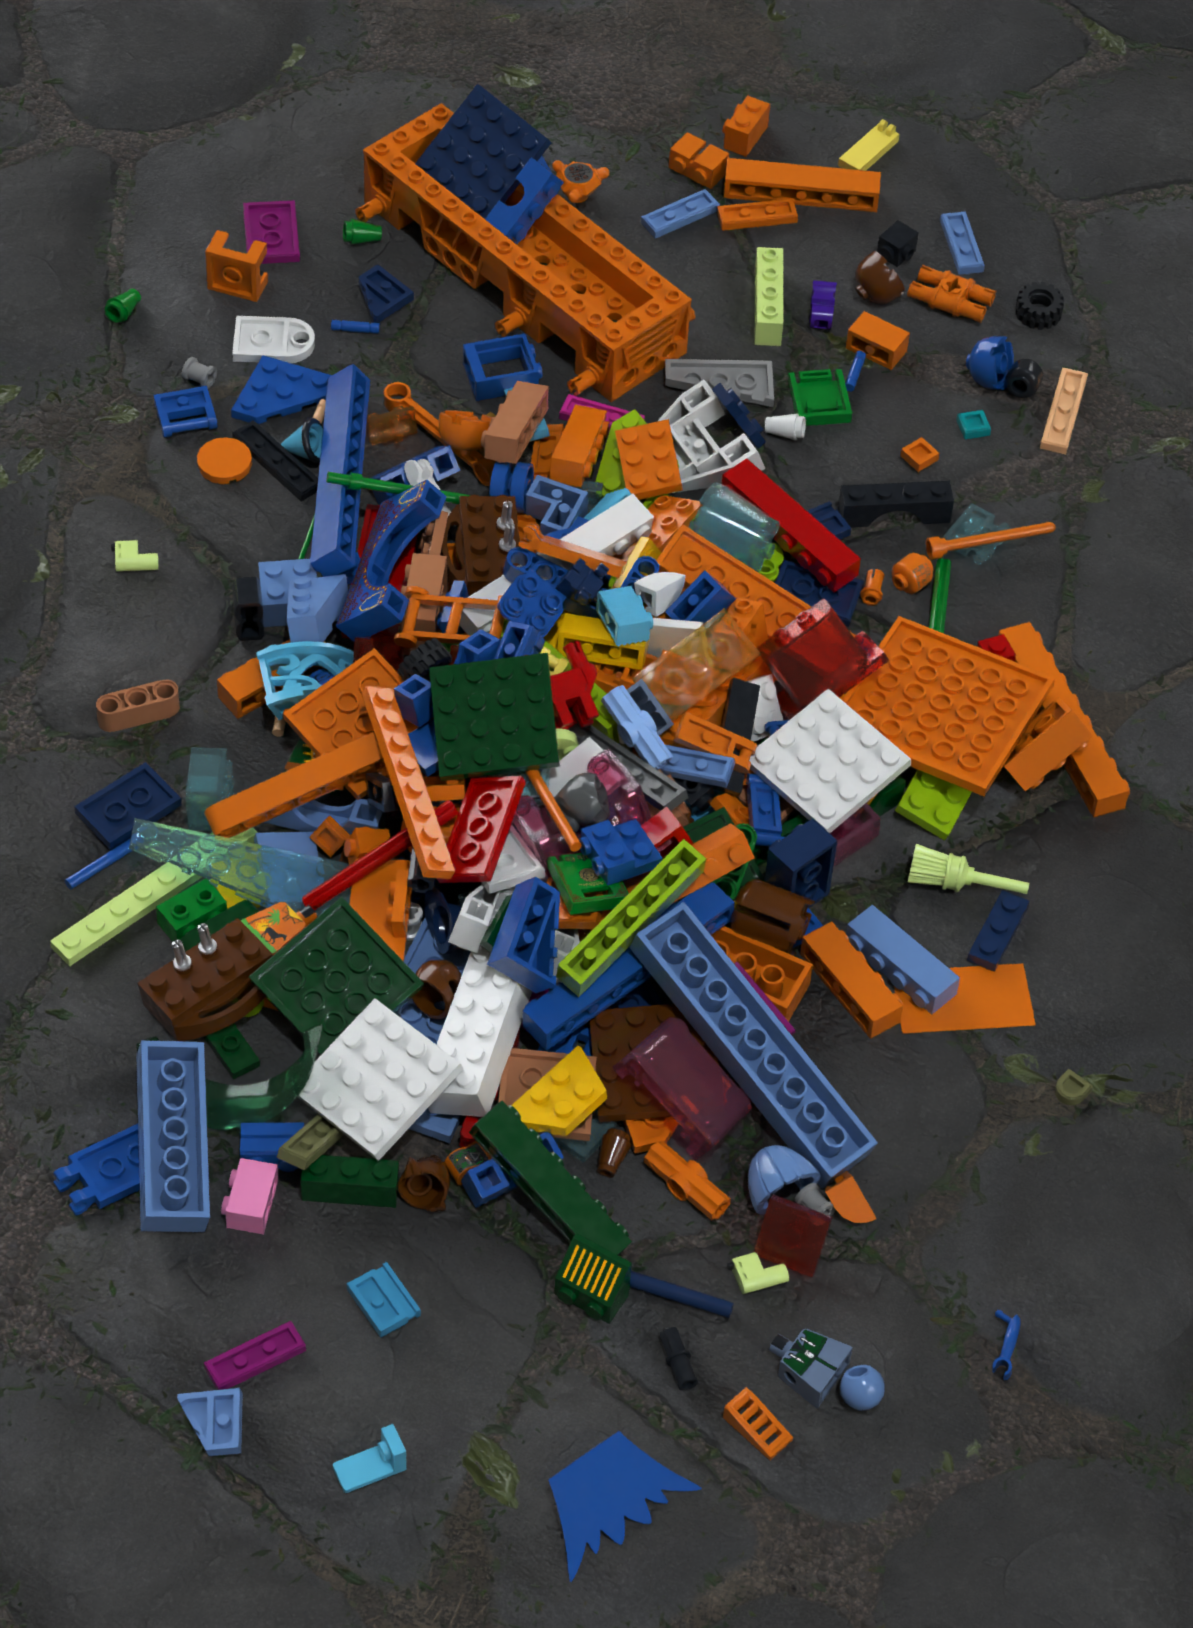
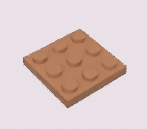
[498,1048,597,1141]

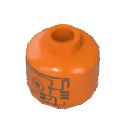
[892,553,933,594]

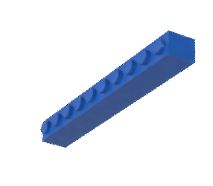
[310,364,370,577]

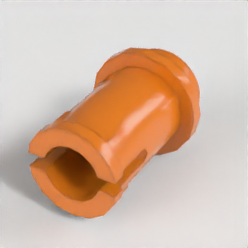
[860,569,884,606]

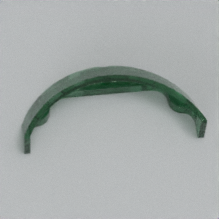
[136,1025,323,1130]

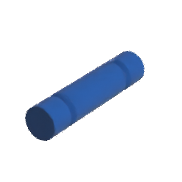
[331,320,380,334]
[845,351,866,392]

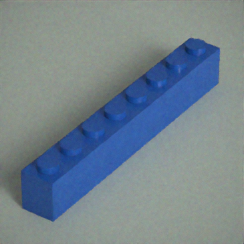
[523,882,735,1051]

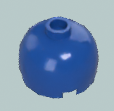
[966,336,1014,390]

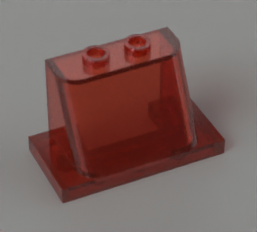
[754,598,889,720]

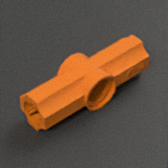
[644,1141,731,1220]

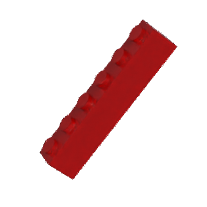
[721,458,861,592]

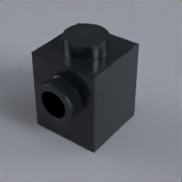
[877,220,919,267]
[673,777,715,816]

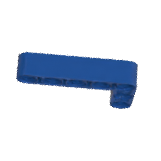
[503,547,660,619]

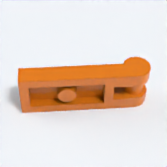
[673,712,757,773]

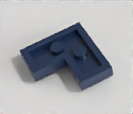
[712,383,766,448]

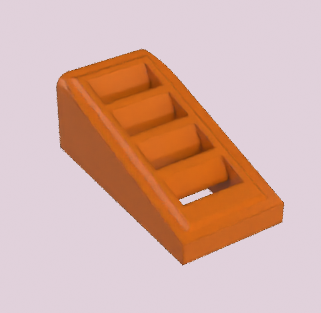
[723,1387,793,1460]

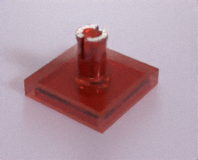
[754,1194,833,1277]

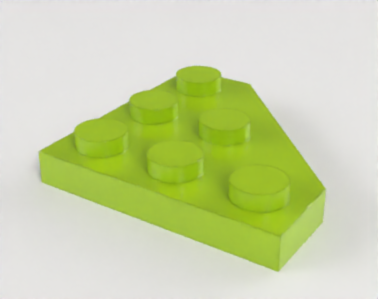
[594,409,679,498]

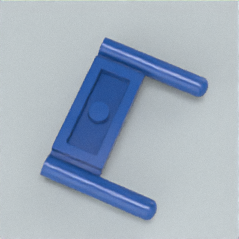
[746,773,785,847]

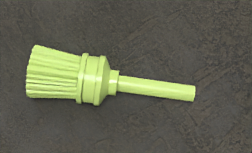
[908,844,1029,894]

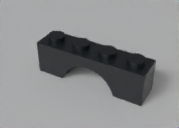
[838,480,954,528]

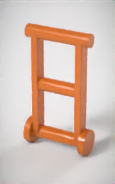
[394,586,505,648]

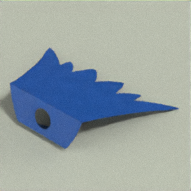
[548,1431,702,1582]

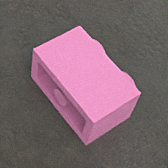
[221,1158,279,1235]

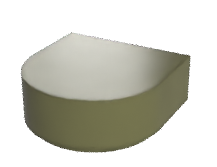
[1055,1069,1093,1105]

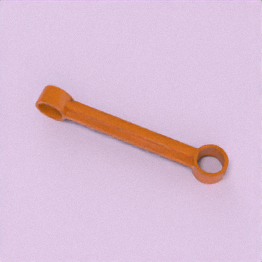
[384,382,496,486]

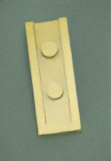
[838,119,900,171]

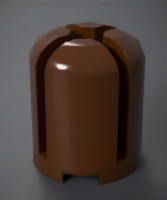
[730,879,815,956]

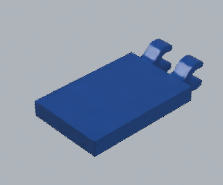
[53,1124,140,1215]

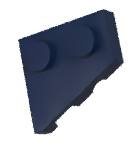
[359,265,414,323]

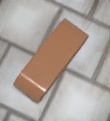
[96,679,180,732]

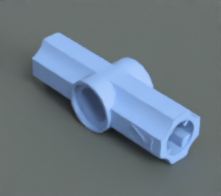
[601,685,673,770]

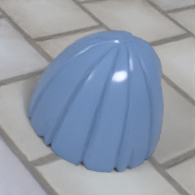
[748,1145,821,1214]

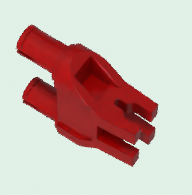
[523,641,599,730]

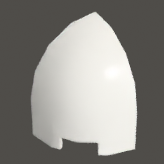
[634,572,686,617]

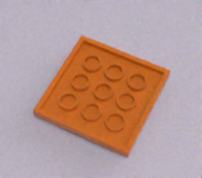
[283,648,434,800]

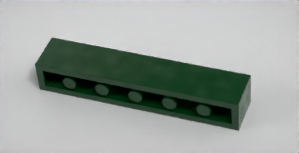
[469,1100,632,1255]

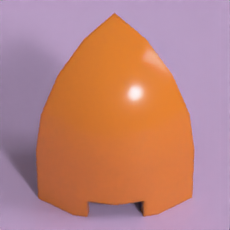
[825,1171,877,1223]

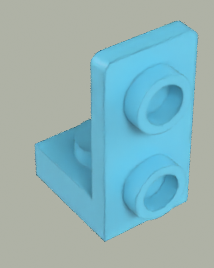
[333,1424,406,1493]

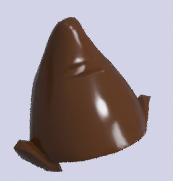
[398,1155,450,1212]

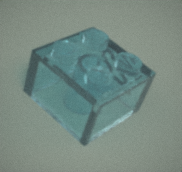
[186,747,234,831]

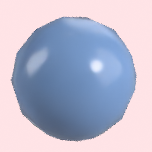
[840,1365,885,1411]

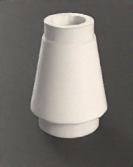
[765,413,806,440]

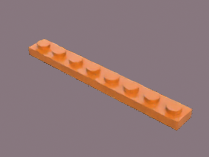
[362,686,455,879]

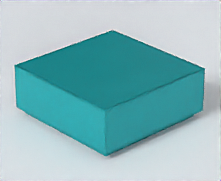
[957,410,991,440]

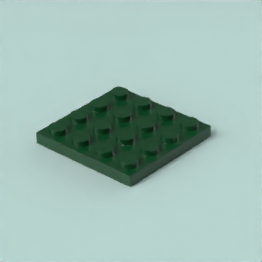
[429,653,560,781]
[249,896,424,1056]

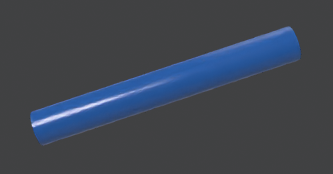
[64,834,144,890]

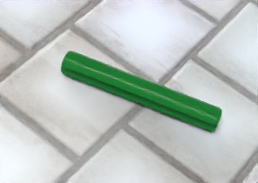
[929,558,951,633]

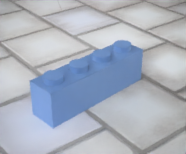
[846,905,960,1014]

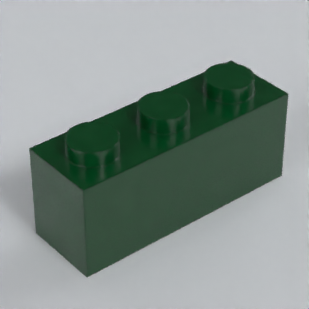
[301,1155,399,1208]

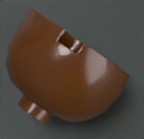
[855,251,905,305]

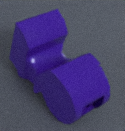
[809,280,837,329]

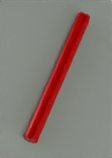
[302,800,458,910]

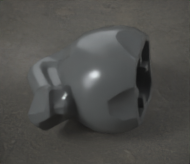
[546,773,610,840]

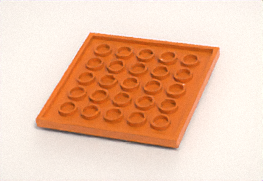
[842,616,1055,796]

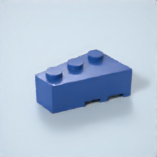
[487,877,560,993]

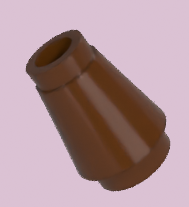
[597,1128,631,1178]

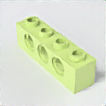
[754,247,783,346]

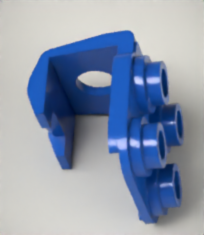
[497,568,567,638]

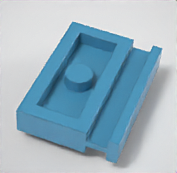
[347,1262,421,1338]

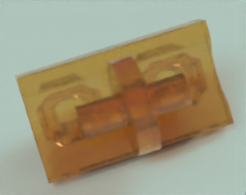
[367,406,418,445]

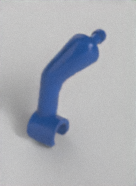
[993,1310,1021,1380]

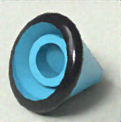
[281,418,323,464]

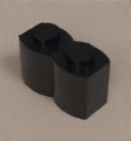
[232,577,264,641]

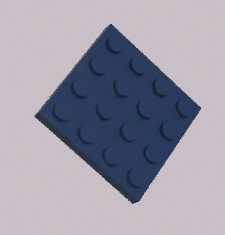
[415,84,552,219]

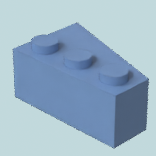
[287,574,349,642]

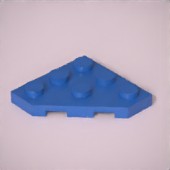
[231,355,332,424]

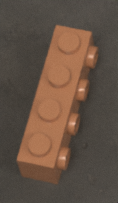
[481,381,549,464]

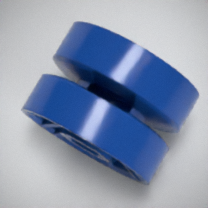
[489,462,534,514]

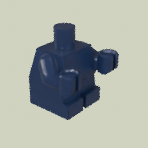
[555,558,609,606]

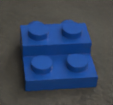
[579,819,663,886]

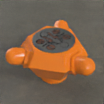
[552,160,610,203]

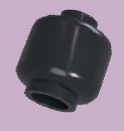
[1005,359,1043,398]

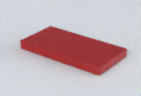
[436,776,526,883]

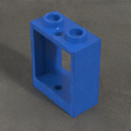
[463,334,543,401]

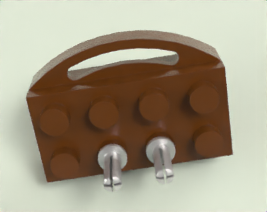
[440,495,520,596]
[137,918,273,1041]

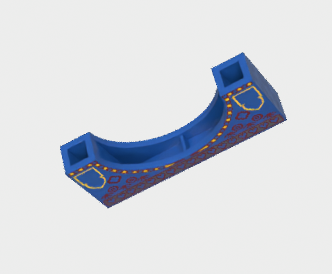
[336,480,446,643]

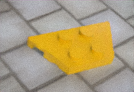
[511,1046,607,1136]

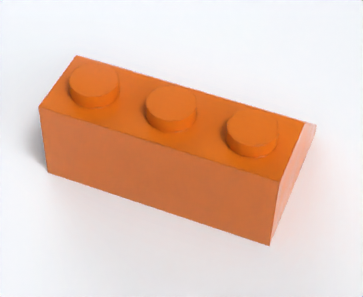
[1004,697,1093,792]

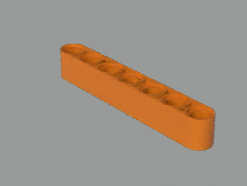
[204,732,386,840]

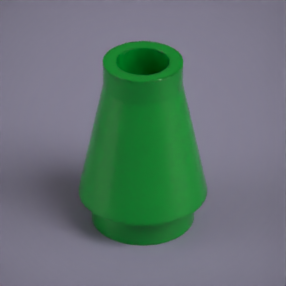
[343,219,382,245]
[104,288,141,323]

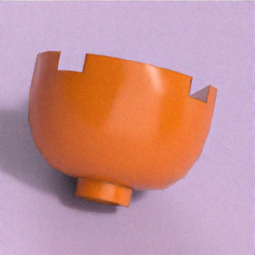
[439,410,492,455]

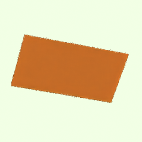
[894,963,1036,1034]

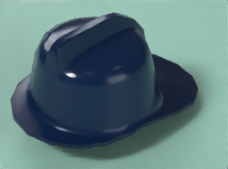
[424,886,462,954]

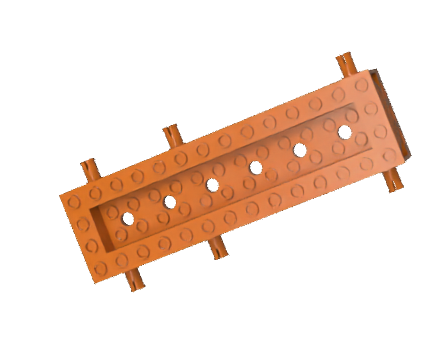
[355,103,696,402]

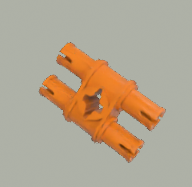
[907,265,996,323]

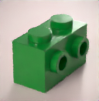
[156,878,227,942]

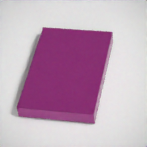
[243,200,300,264]

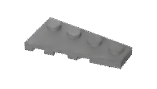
[665,359,774,407]

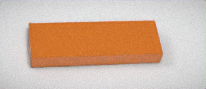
[717,198,798,231]

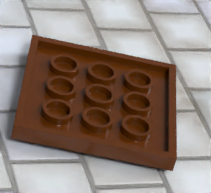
[589,1004,723,1123]

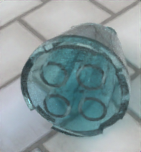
[689,482,780,572]

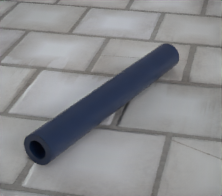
[630,1271,734,1318]

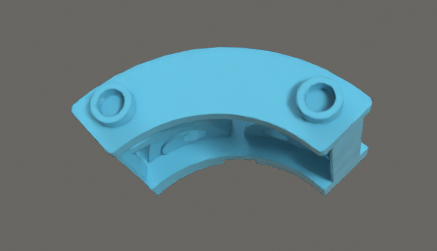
[256,641,361,720]

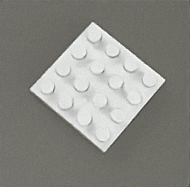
[749,689,911,833]
[290,998,464,1161]

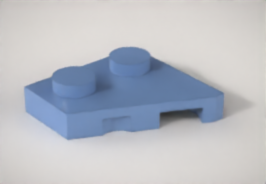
[177,1388,243,1456]

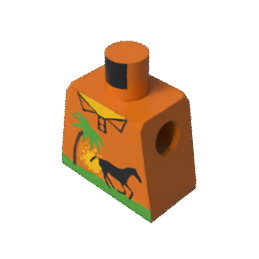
[241,902,317,955]

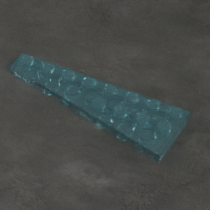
[129,818,352,917]

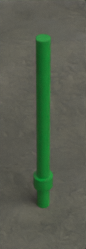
[326,471,470,504]

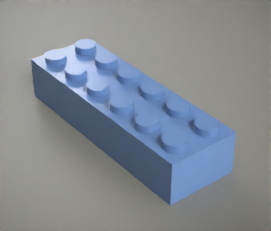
[136,1040,210,1232]

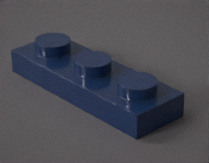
[967,890,1030,972]

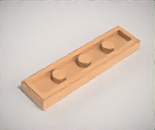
[1040,367,1088,455]

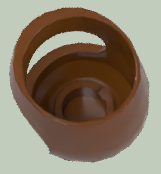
[412,960,462,1019]

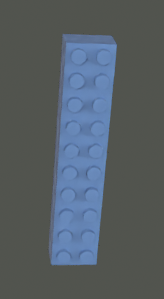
[629,902,878,1189]

